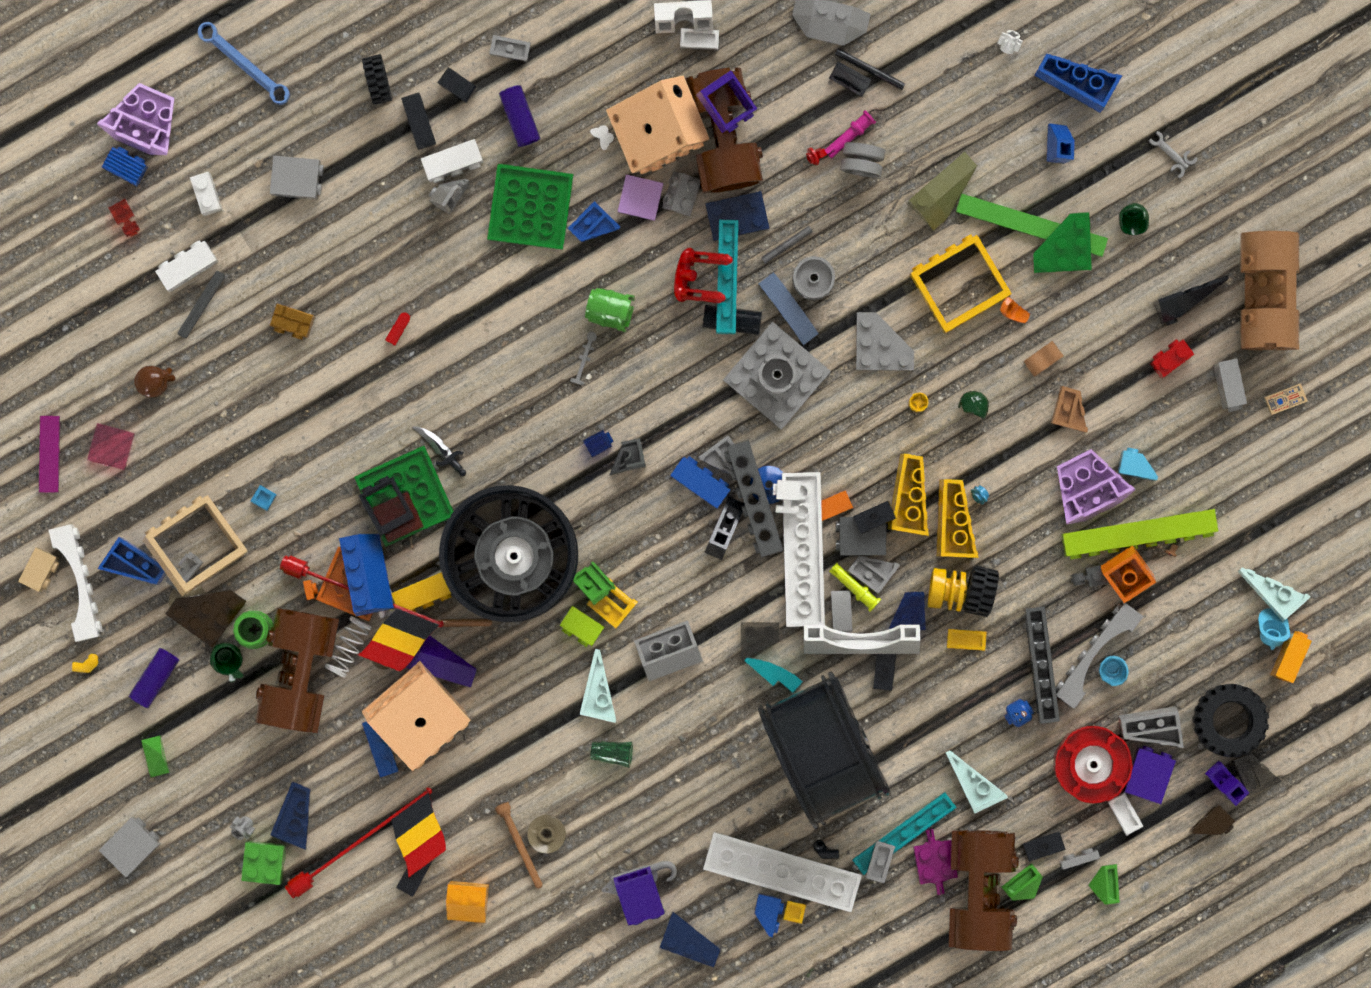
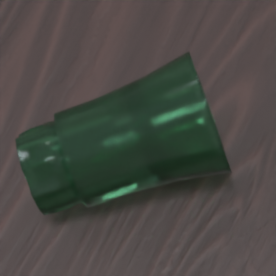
[590,741,633,768]

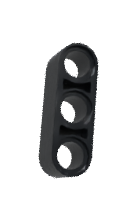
[401,92,436,150]

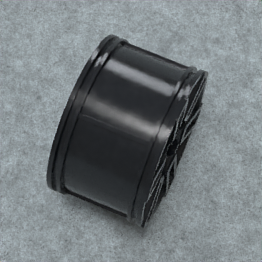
[439,485,579,622]
[757,671,890,830]

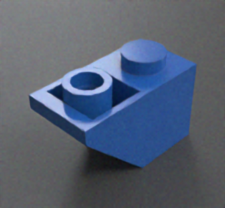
[1047,123,1075,164]
[754,893,784,937]

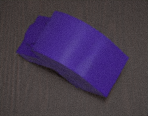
[1205,760,1249,806]

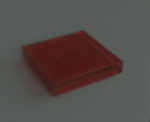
[373,492,424,543]

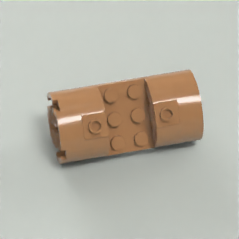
[1240,231,1299,351]

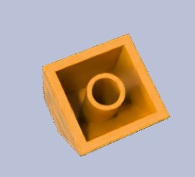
[446,881,489,923]

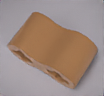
[1023,341,1064,377]

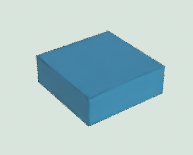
[250,485,277,511]

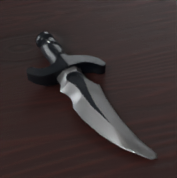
[412,426,466,477]

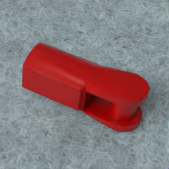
[385,312,410,346]

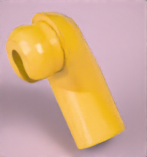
[72,654,99,673]

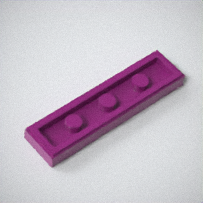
[39,416,60,493]

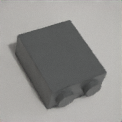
[836,517,886,556]

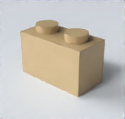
[18,547,60,592]

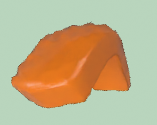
[1000,297,1030,323]

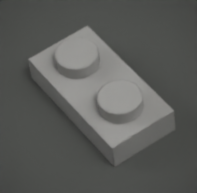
[489,35,531,62]
[866,840,895,883]
[1059,848,1100,870]

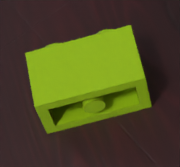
[560,606,605,647]

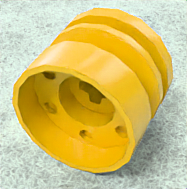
[928,568,967,612]

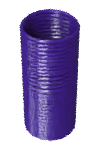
[499,85,541,147]
[128,648,180,708]

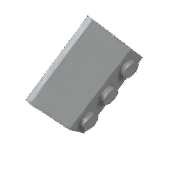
[634,621,703,681]

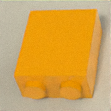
[1270,631,1312,683]

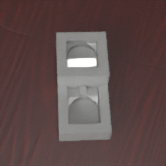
[831,590,852,632]

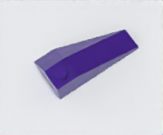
[406,636,477,687]

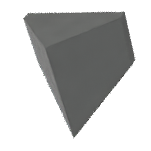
[609,438,646,475]

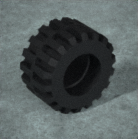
[963,565,999,617]

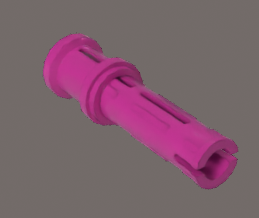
[825,110,876,159]

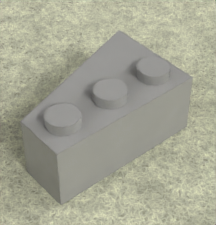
[1118,706,1184,748]

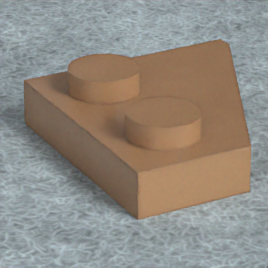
[1051,386,1088,433]

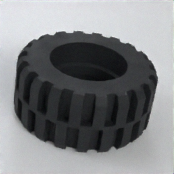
[1193,684,1269,758]

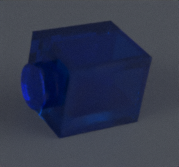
[583,430,614,458]

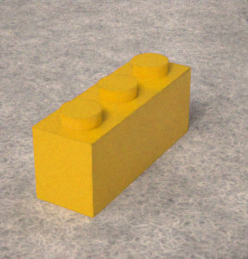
[391,572,452,612]

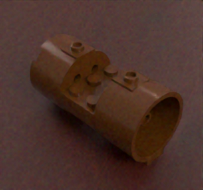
[685,67,763,194]
[255,608,339,733]
[949,830,1019,951]

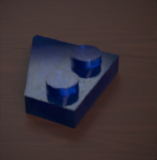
[889,592,926,630]

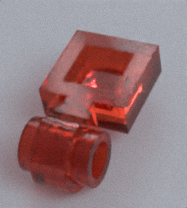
[108,199,140,237]

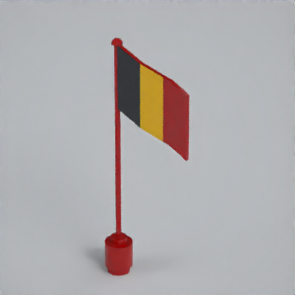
[280,555,444,672]
[284,788,446,899]

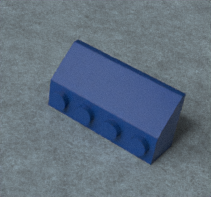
[339,534,394,616]

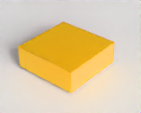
[783,900,806,924]

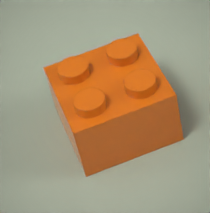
[1101,545,1157,603]

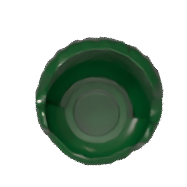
[1119,203,1149,236]
[958,391,989,420]

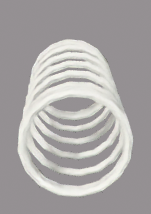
[324,616,372,678]

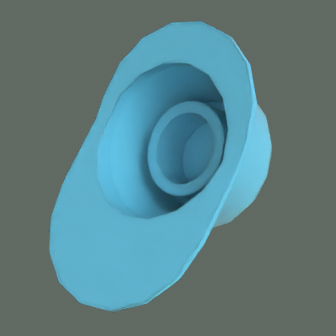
[1258,608,1290,650]

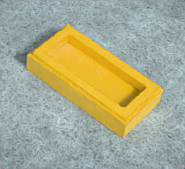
[947,629,987,651]

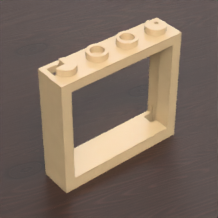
[142,495,247,597]

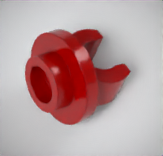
[806,147,827,166]

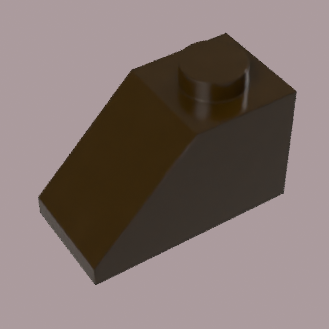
[1189,804,1235,835]

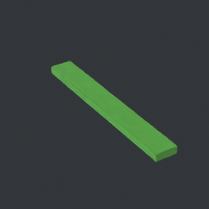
[956,194,1108,257]

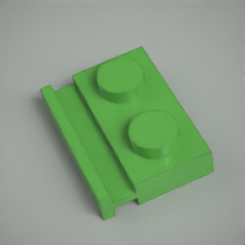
[573,561,616,605]

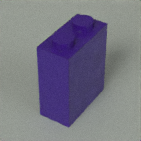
[1123,745,1176,804]
[613,866,665,926]

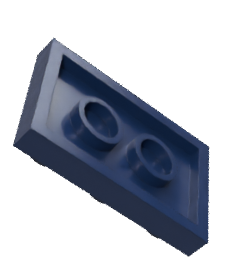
[705,191,770,241]

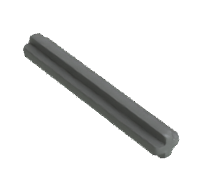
[178,271,225,339]

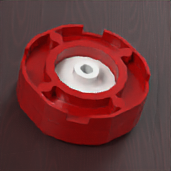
[1053,726,1133,804]

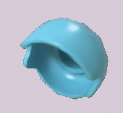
[1099,655,1129,686]

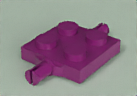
[913,829,958,895]

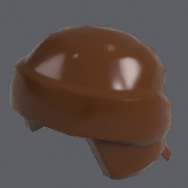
[134,366,176,398]

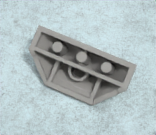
[792,0,871,46]

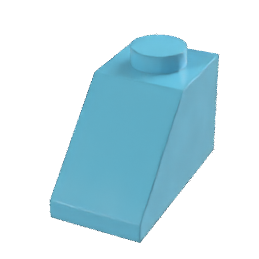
[1117,448,1158,481]

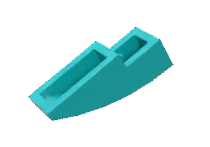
[744,658,803,693]

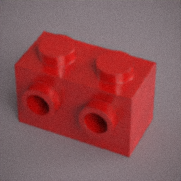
[1150,339,1195,379]

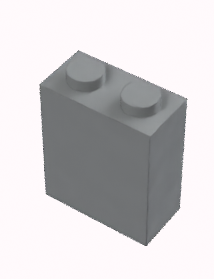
[270,155,324,200]
[1213,359,1247,412]
[99,817,161,877]

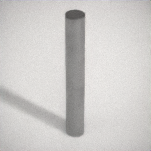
[761,226,813,264]

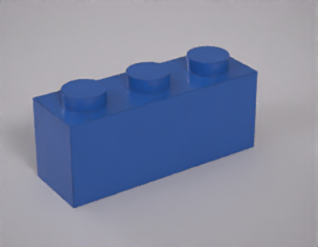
[670,456,730,509]

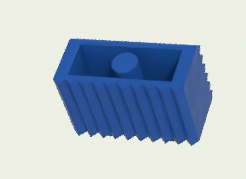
[102,147,148,187]

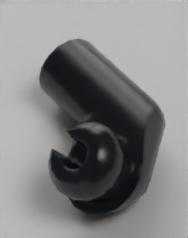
[813,840,839,859]

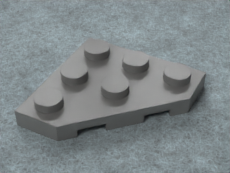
[856,312,914,371]

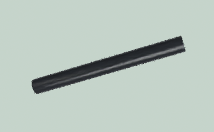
[835,48,905,90]

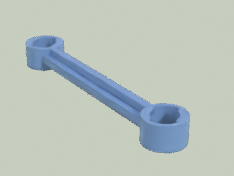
[198,22,290,105]

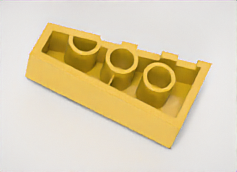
[887,453,929,536]
[936,479,979,558]

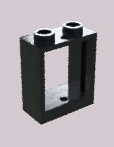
[358,476,415,536]

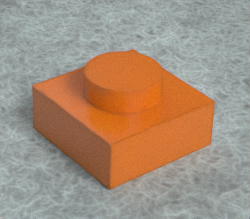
[303,580,318,600]

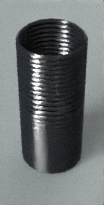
[702,304,762,335]

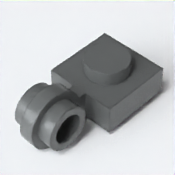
[1070,565,1108,587]

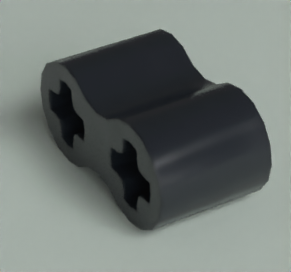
[437,67,477,104]

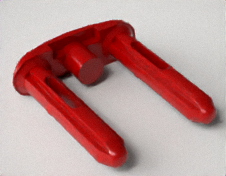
[674,248,733,303]

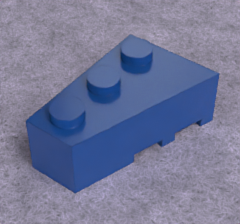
[98,537,166,585]

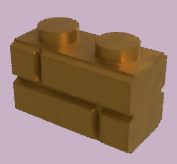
[270,304,315,340]

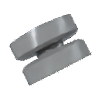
[840,142,886,178]
[792,256,835,300]

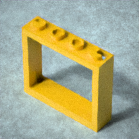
[910,234,1012,334]

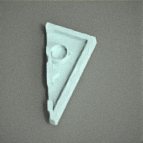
[1238,567,1310,621]
[580,649,616,723]
[945,750,1008,813]

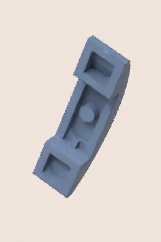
[758,272,819,345]

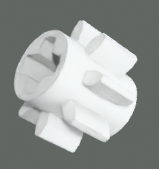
[997,30,1023,54]

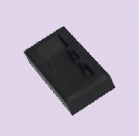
[829,61,871,97]
[853,501,897,534]
[873,654,896,691]
[1023,831,1066,862]

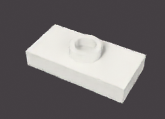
[680,28,719,50]
[1107,792,1143,836]

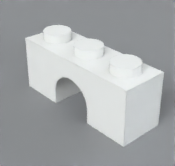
[654,0,713,33]

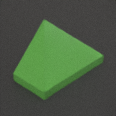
[141,736,170,778]
[1001,863,1042,900]
[1088,864,1120,905]

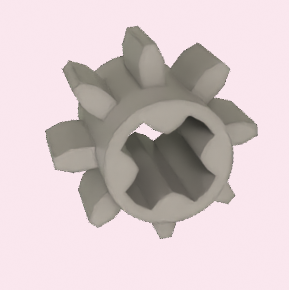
[230,816,255,840]

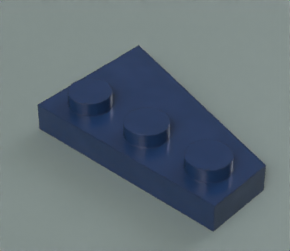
[270,782,311,850]
[660,912,720,968]

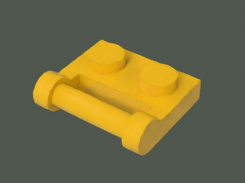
[587,578,638,628]

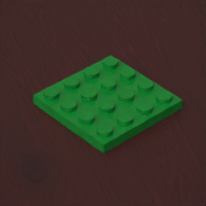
[487,164,574,250]
[354,446,454,547]

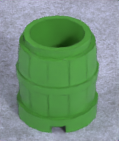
[585,288,635,332]
[233,610,273,649]

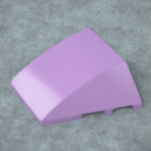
[97,83,174,155]
[1057,449,1135,525]

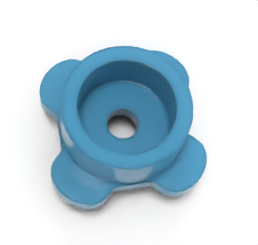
[971,485,989,505]

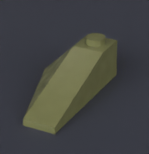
[908,152,977,231]

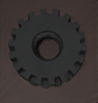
[362,54,392,105]

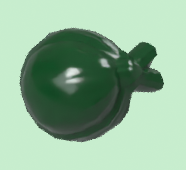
[210,643,243,682]

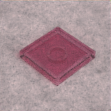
[87,423,135,470]

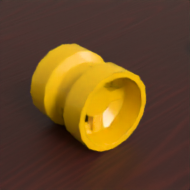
[908,392,929,412]

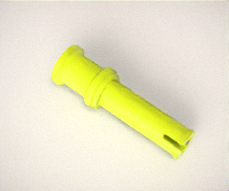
[829,563,881,612]

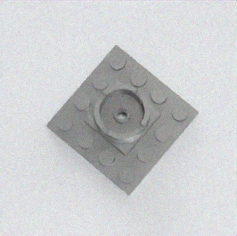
[723,322,831,429]

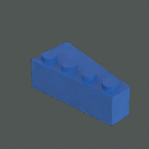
[1034,54,1123,113]

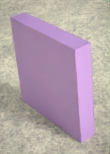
[618,175,663,221]

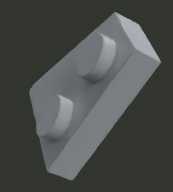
[698,435,747,476]
[847,556,900,595]

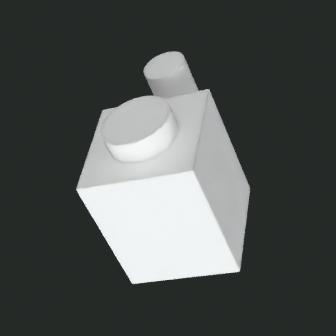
[773,480,801,514]

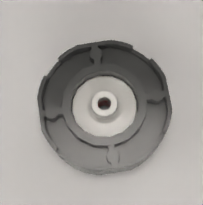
[474,517,554,595]

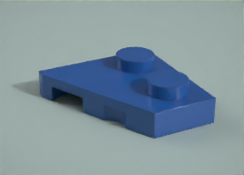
[568,201,621,242]

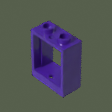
[696,71,757,133]

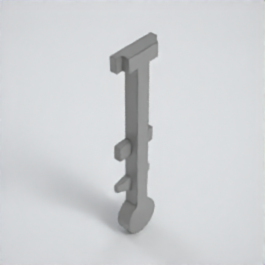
[570,332,597,386]

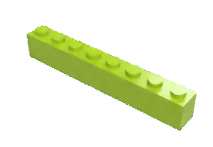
[1061,509,1219,560]

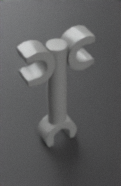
[1149,131,1198,179]

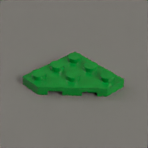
[1033,212,1092,273]

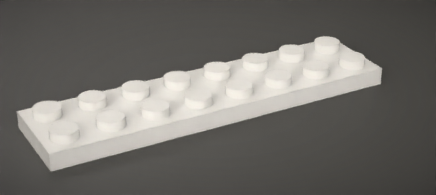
[782,472,825,627]
[703,832,862,912]

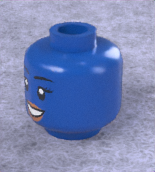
[1004,699,1034,727]

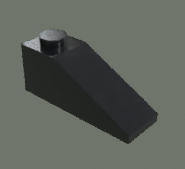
[704,497,745,560]

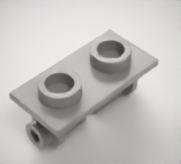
[166,552,203,592]

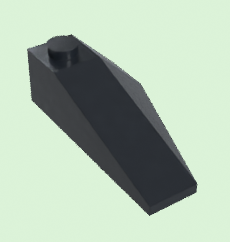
[1154,275,1229,326]

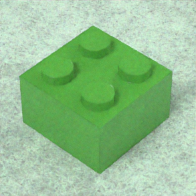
[241,841,286,885]

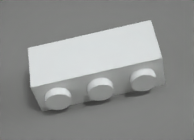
[421,139,484,184]
[155,240,218,292]

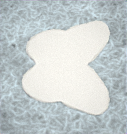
[590,125,614,150]

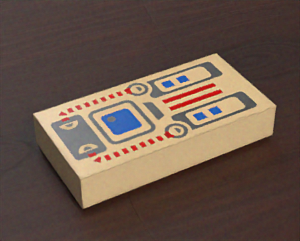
[1264,384,1308,415]

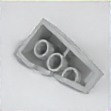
[429,179,470,215]

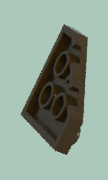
[165,589,247,647]

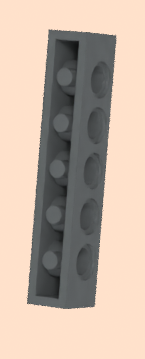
[724,439,783,557]
[1024,606,1060,724]

